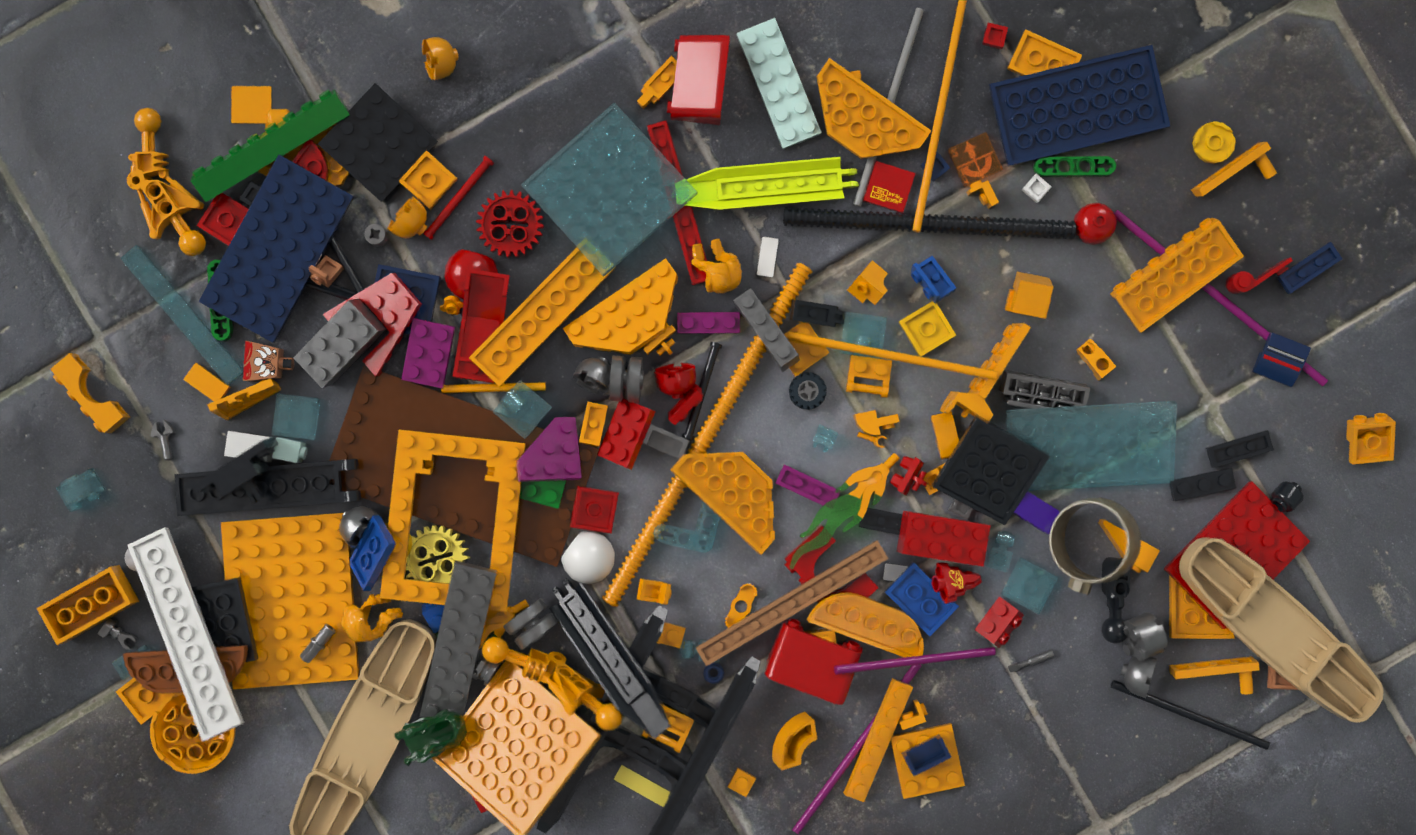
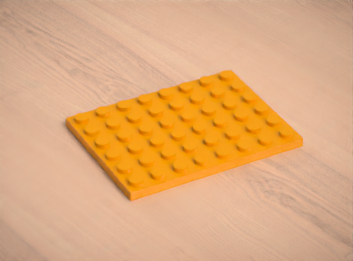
[221,513,360,689]

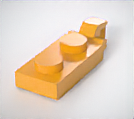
[637,56,677,109]

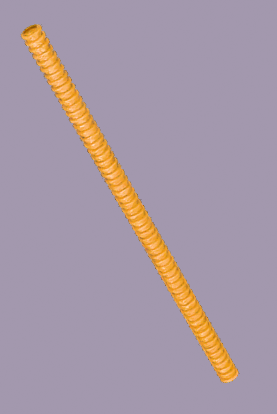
[602,263,812,607]

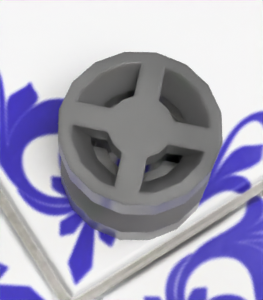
[365,224,388,246]

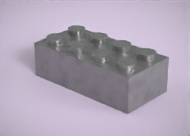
[294,298,387,388]

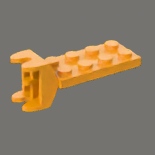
[940,323,1031,421]

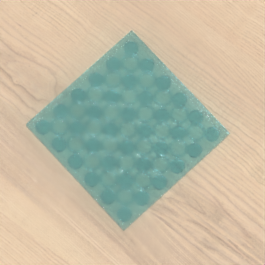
[521,102,698,277]

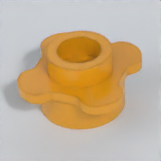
[440,296,463,315]

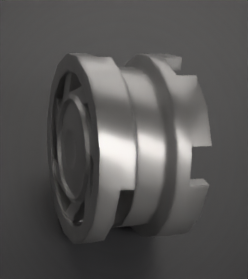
[472,658,501,686]

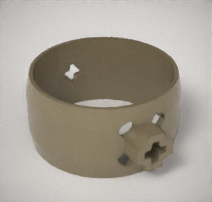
[1049,497,1141,594]

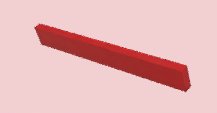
[647,120,707,286]

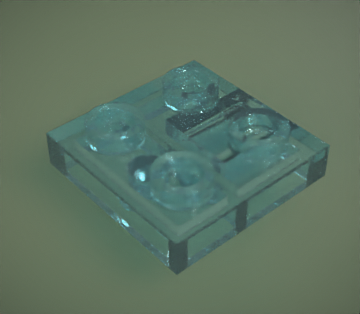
[839,312,887,359]
[493,380,552,439]

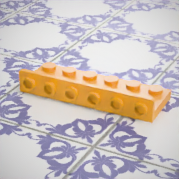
[1110,218,1244,333]

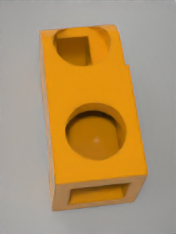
[1076,339,1117,381]

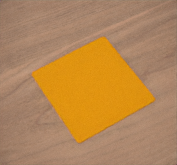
[231,86,271,123]

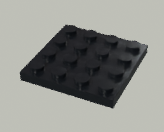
[318,83,438,202]
[932,415,1050,525]
[192,577,258,662]

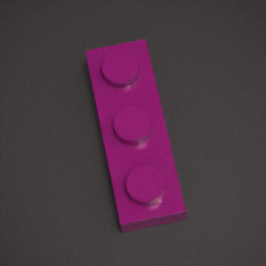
[677,312,740,334]
[775,464,841,510]

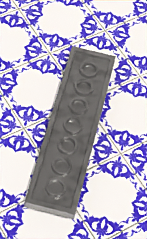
[420,561,497,718]

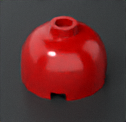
[1074,203,1117,245]
[654,363,696,399]

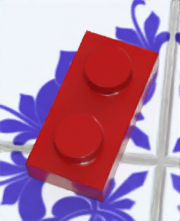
[668,384,703,425]

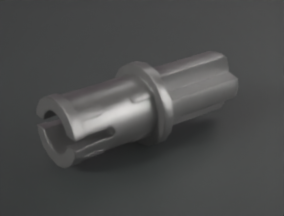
[300,624,336,663]

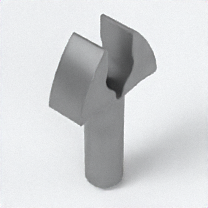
[151,420,176,460]

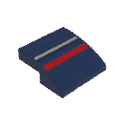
[1252,332,1311,387]

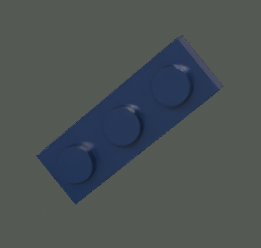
[1277,242,1342,294]

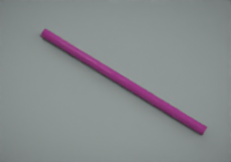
[834,647,996,674]

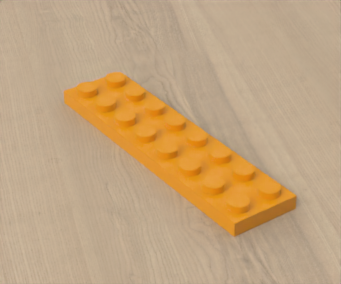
[469,238,616,387]

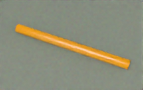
[441,382,546,393]

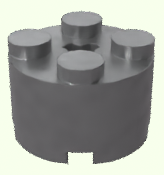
[1123,612,1168,661]

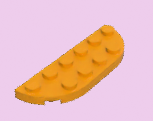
[807,593,924,658]

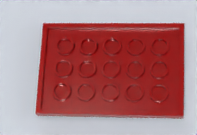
[1164,481,1310,629]

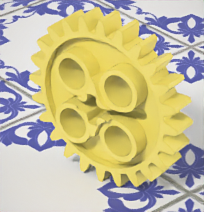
[406,525,470,583]

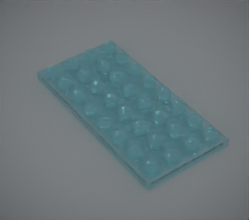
[1006,401,1177,491]

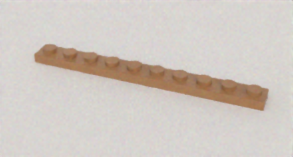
[696,540,888,666]

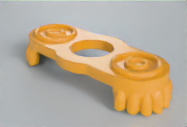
[725,583,757,628]

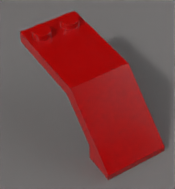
[453,268,510,384]

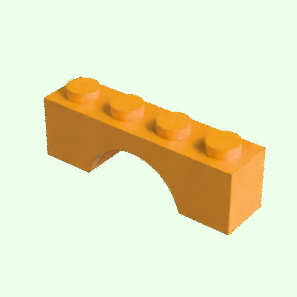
[50,353,130,433]

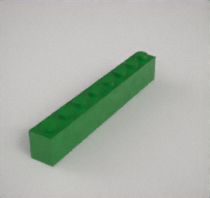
[191,89,350,202]

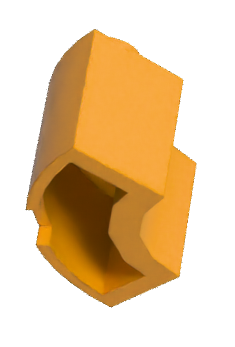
[772,712,817,771]

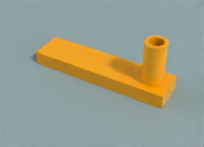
[1191,142,1277,197]
[1169,656,1259,695]

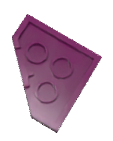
[516,417,582,482]

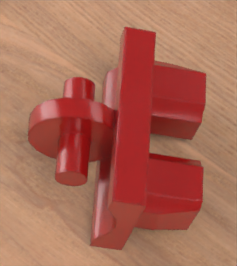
[890,456,928,496]

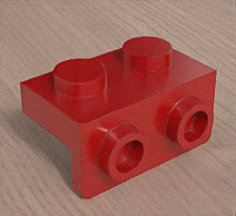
[975,596,1024,648]

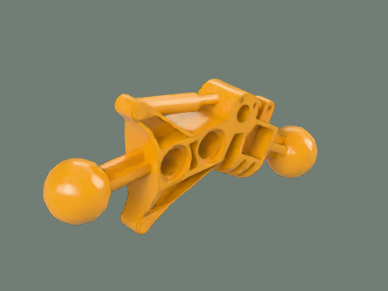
[127,108,206,256]
[482,637,623,731]

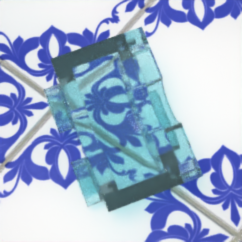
[56,468,106,512]

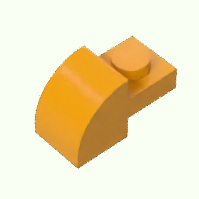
[853,410,899,435]

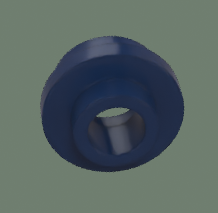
[703,662,724,684]

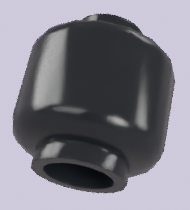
[1271,481,1304,512]

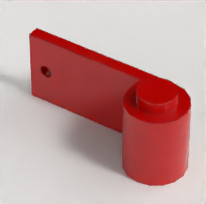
[1226,257,1293,294]

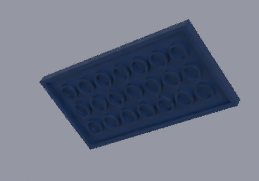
[989,45,1170,166]
[198,155,355,343]

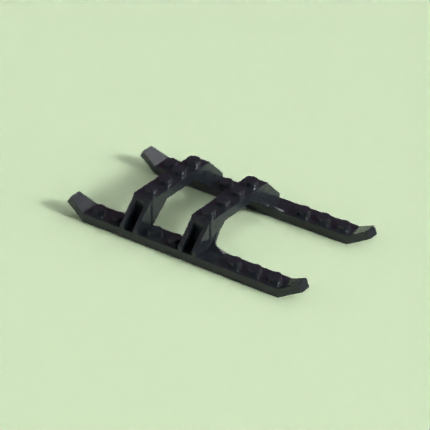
[536,605,761,835]

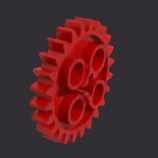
[476,190,544,258]

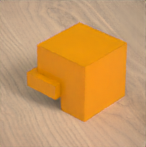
[1005,272,1053,319]

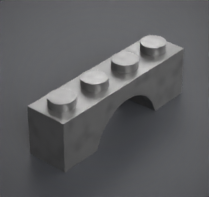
[733,288,800,372]

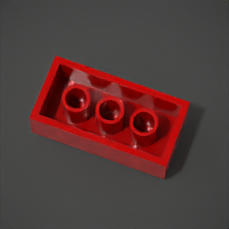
[896,510,991,567]

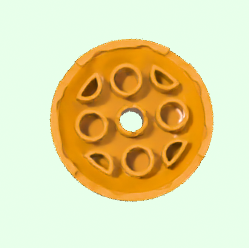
[150,692,235,774]

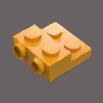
[1346,413,1396,465]

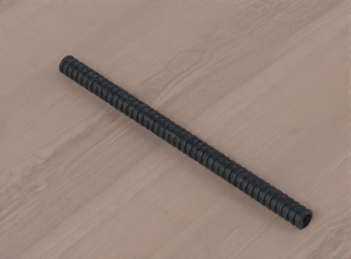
[783,207,1076,239]

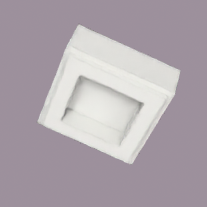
[1022,173,1052,203]

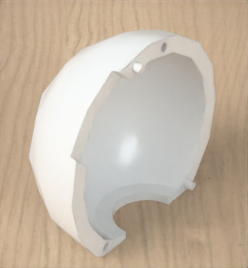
[561,531,615,584]

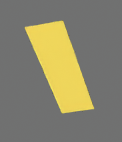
[614,765,670,807]

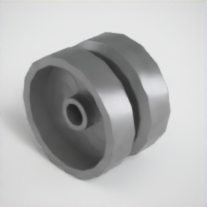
[609,355,644,403]
[503,598,558,650]

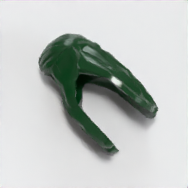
[394,709,467,766]

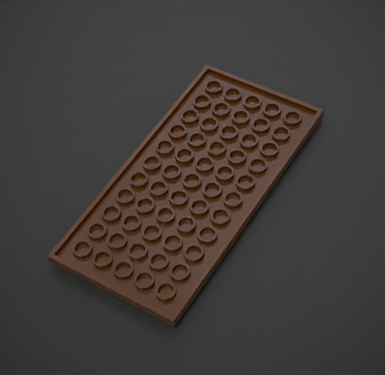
[329,366,599,567]

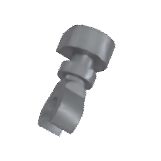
[97,618,138,649]

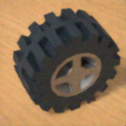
[789,372,827,410]

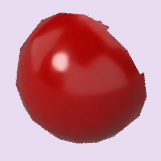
[444,249,498,300]

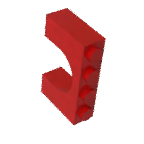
[784,525,879,603]

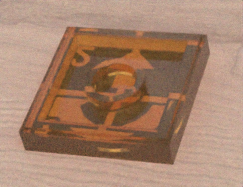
[948,132,1003,188]

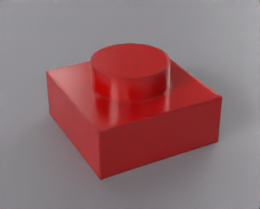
[982,22,1008,49]

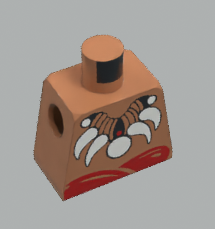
[243,341,294,382]

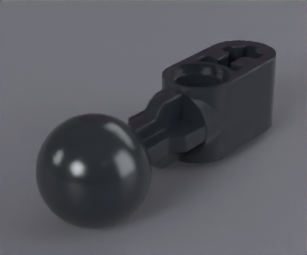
[1101,557,1130,644]

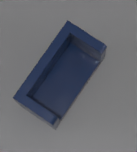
[902,734,952,776]

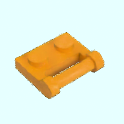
[846,355,892,398]
[641,703,695,753]

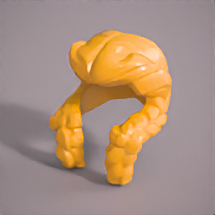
[691,239,742,294]
[341,594,403,642]

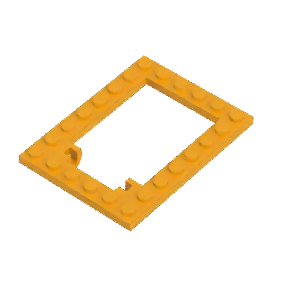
[380,430,526,612]

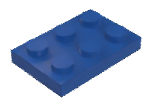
[350,515,396,591]
[884,562,959,636]

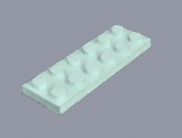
[736,18,822,149]

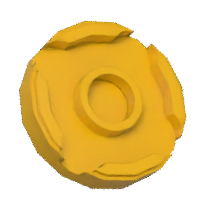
[1192,121,1236,164]

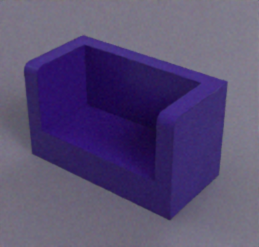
[1013,491,1060,535]

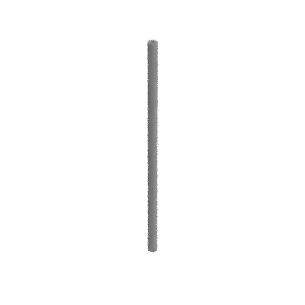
[853,8,924,207]

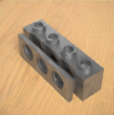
[999,369,1090,417]

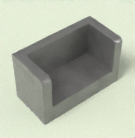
[643,424,690,459]

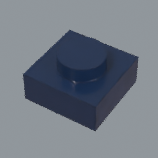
[920,152,950,182]

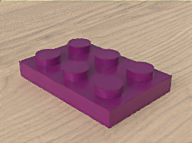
[401,318,455,388]

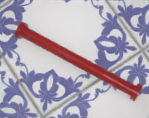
[423,156,494,240]

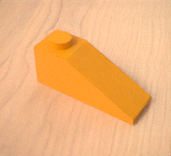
[1098,519,1160,574]

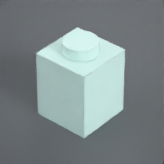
[272,437,308,463]

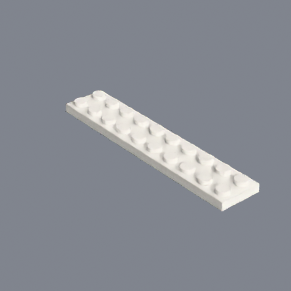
[127,527,244,741]

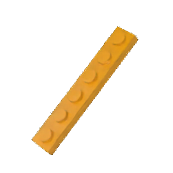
[843,678,913,802]

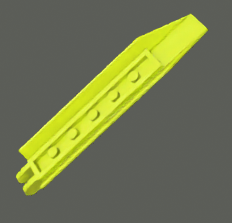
[675,157,859,210]

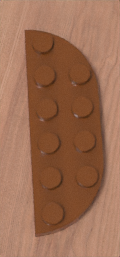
[123,645,248,693]

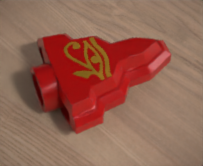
[932,563,982,604]

